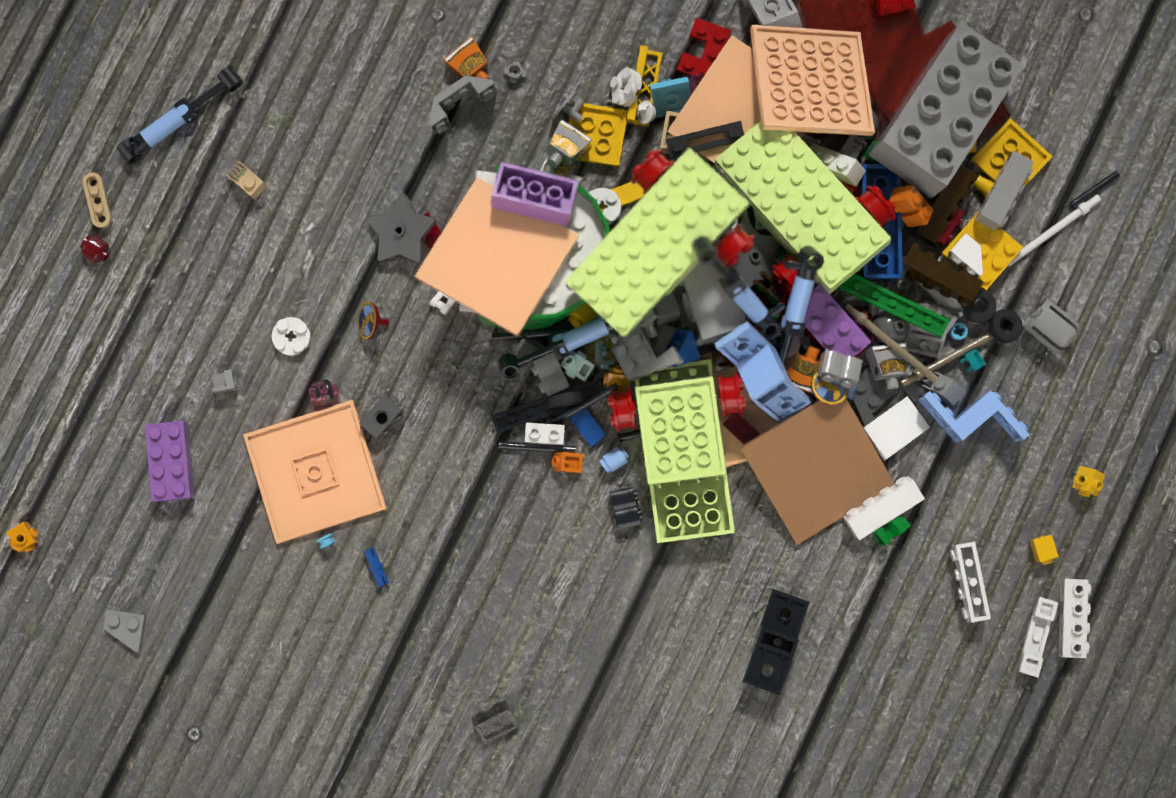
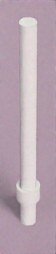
[1008,195,1101,267]

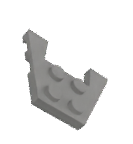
[612,308,684,382]

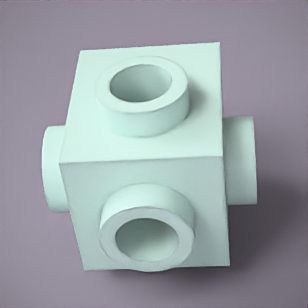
[560,350,595,381]

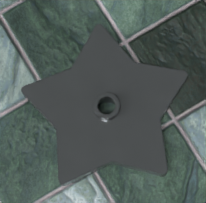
[367,193,437,263]
[737,220,780,288]

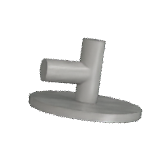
[551,90,585,122]

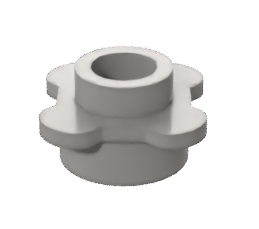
[504,61,526,84]

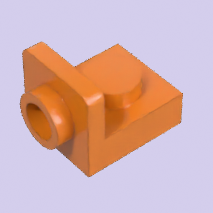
[552,452,583,473]

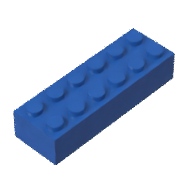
[859,164,903,282]

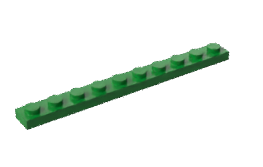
[776,244,950,338]

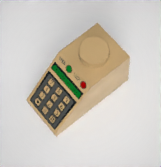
[226,161,267,200]

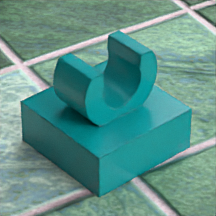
[960,348,986,372]

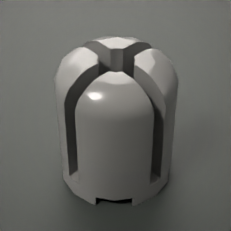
[1023,298,1080,352]

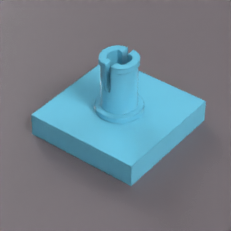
[650,77,691,118]

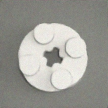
[610,67,642,107]
[589,188,621,225]
[272,317,311,356]

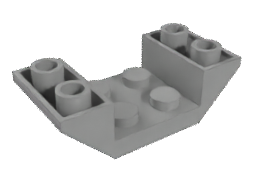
[742,0,803,28]
[429,75,497,135]

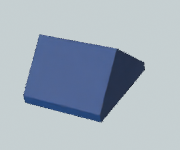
[664,329,700,367]

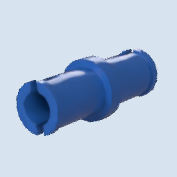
[363,547,389,587]

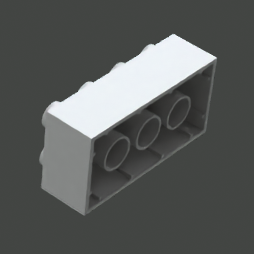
[869,21,1024,199]
[671,241,749,349]

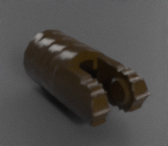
[752,270,784,305]

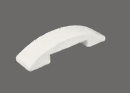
[1019,597,1058,678]

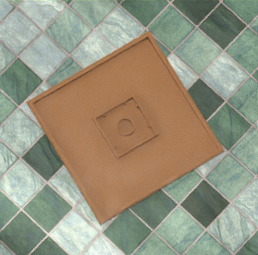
[740,398,895,545]

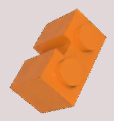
[890,185,933,228]

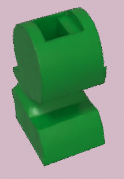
[872,513,911,547]

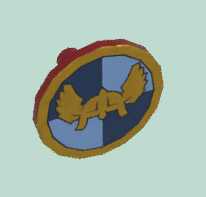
[357,302,389,340]
[811,372,849,406]

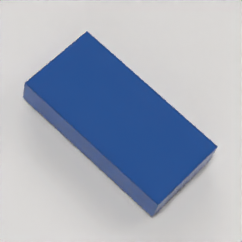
[569,408,607,447]

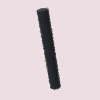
[1069,170,1120,209]

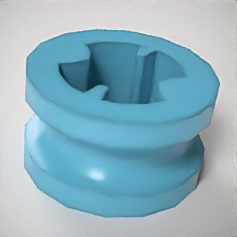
[949,322,968,341]
[317,533,336,549]

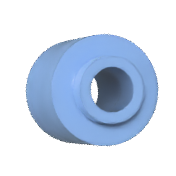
[599,446,629,473]

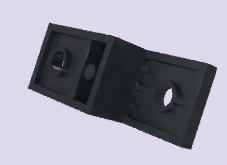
[742,589,810,696]

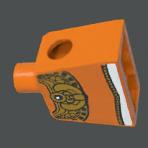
[444,36,489,79]
[787,346,820,394]

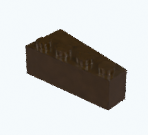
[913,165,979,247]
[903,243,984,307]

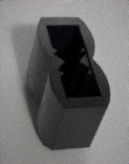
[609,487,644,530]

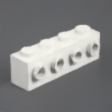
[843,476,925,540]
[950,542,991,622]
[1058,578,1091,658]

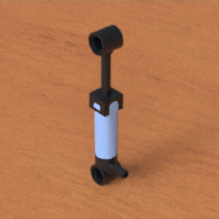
[117,66,243,164]
[691,236,786,339]
[779,245,824,378]
[498,317,617,380]

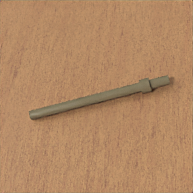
[844,304,939,383]
[900,332,994,387]

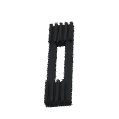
[666,121,744,159]

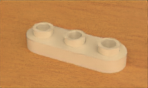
[83,172,112,229]

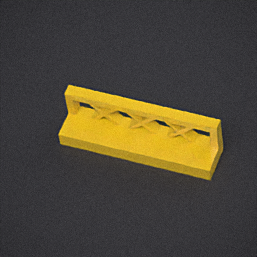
[627,45,663,127]

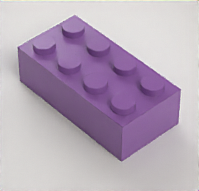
[490,162,579,226]
[804,284,871,357]
[145,421,195,502]

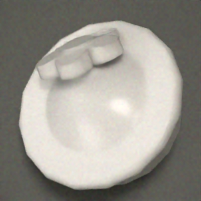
[637,101,656,124]

